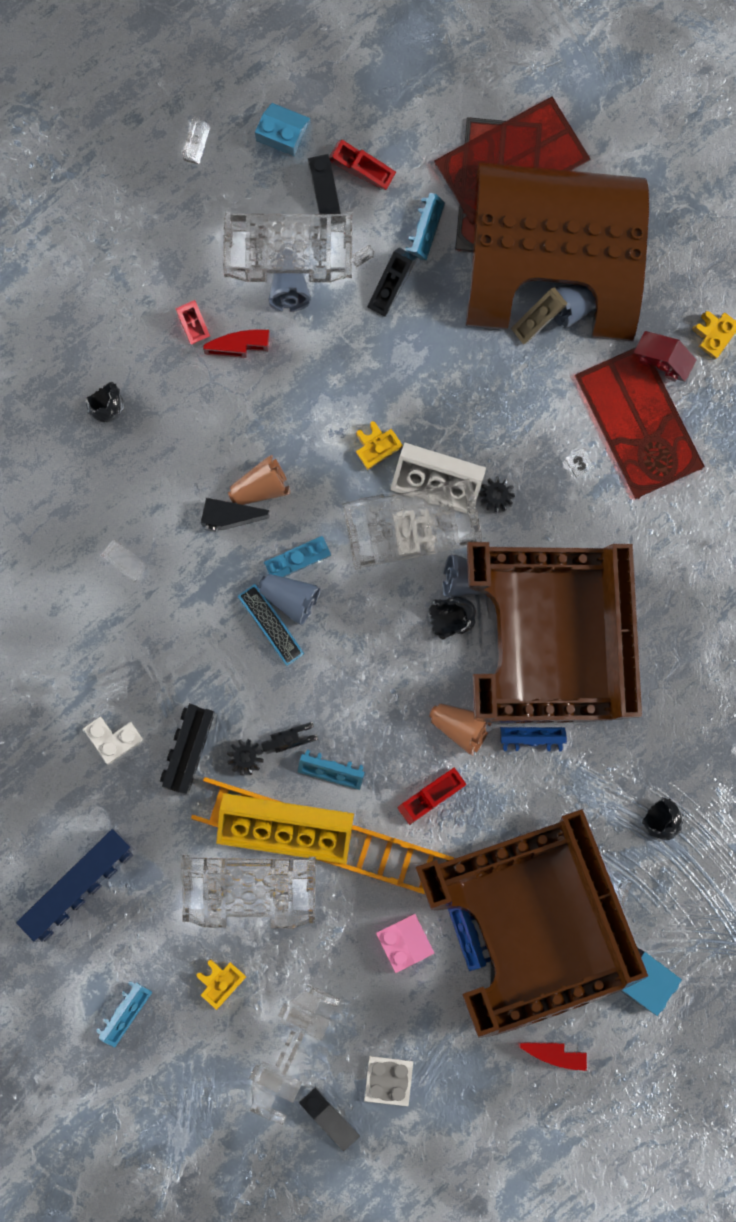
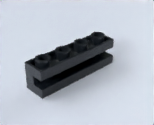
[160,703,215,796]

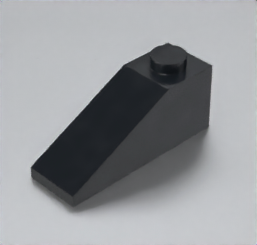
[308,154,342,226]
[367,247,418,317]
[201,498,270,532]
[299,1086,360,1151]

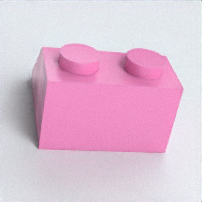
[376,914,434,973]

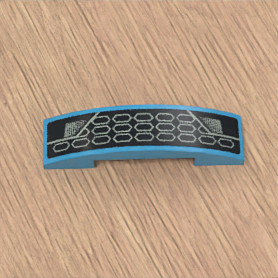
[238,584,304,666]

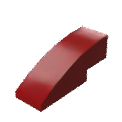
[329,139,396,190]
[203,329,270,358]
[397,767,467,825]
[518,1042,587,1071]

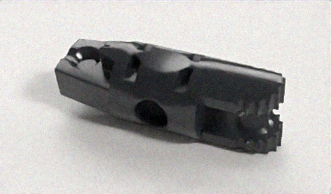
[261,721,318,753]

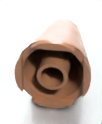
[228,455,290,505]
[429,704,492,756]

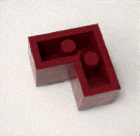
[634,331,697,382]

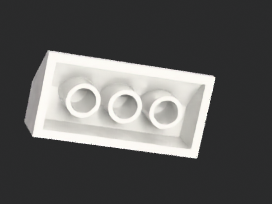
[390,443,486,515]

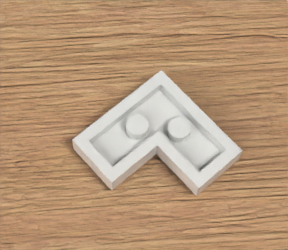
[83,716,143,765]

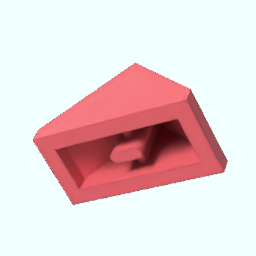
[175,300,210,345]

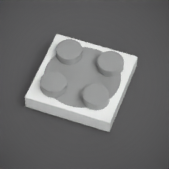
[364,1056,413,1106]

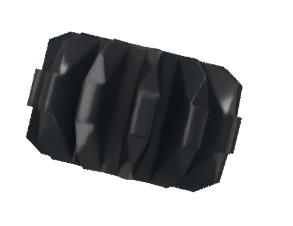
[478,477,515,514]
[227,739,264,776]

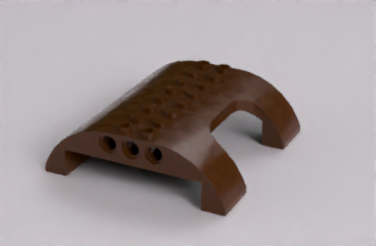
[466,162,649,341]
[467,542,642,723]
[416,809,648,1038]

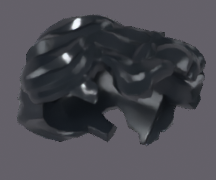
[428,596,476,640]

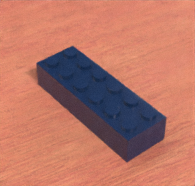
[16,828,135,942]

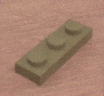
[511,287,567,345]

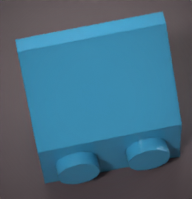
[255,103,310,156]

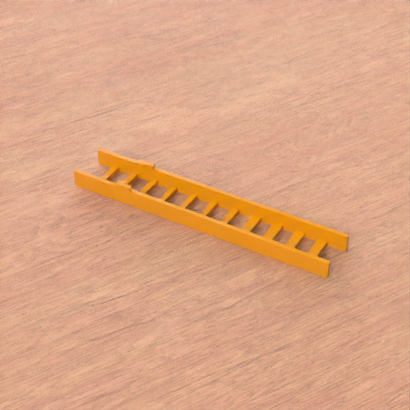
[191,777,454,895]

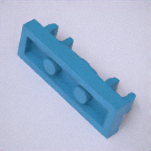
[405,193,445,261]
[264,536,331,577]
[297,750,365,790]
[96,981,152,1048]

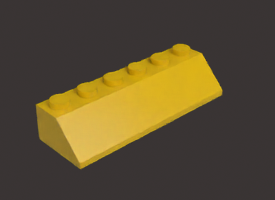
[216,793,354,864]

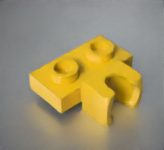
[692,311,736,359]
[356,421,403,470]
[196,959,247,1010]

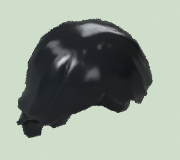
[85,382,124,422]
[642,797,684,840]

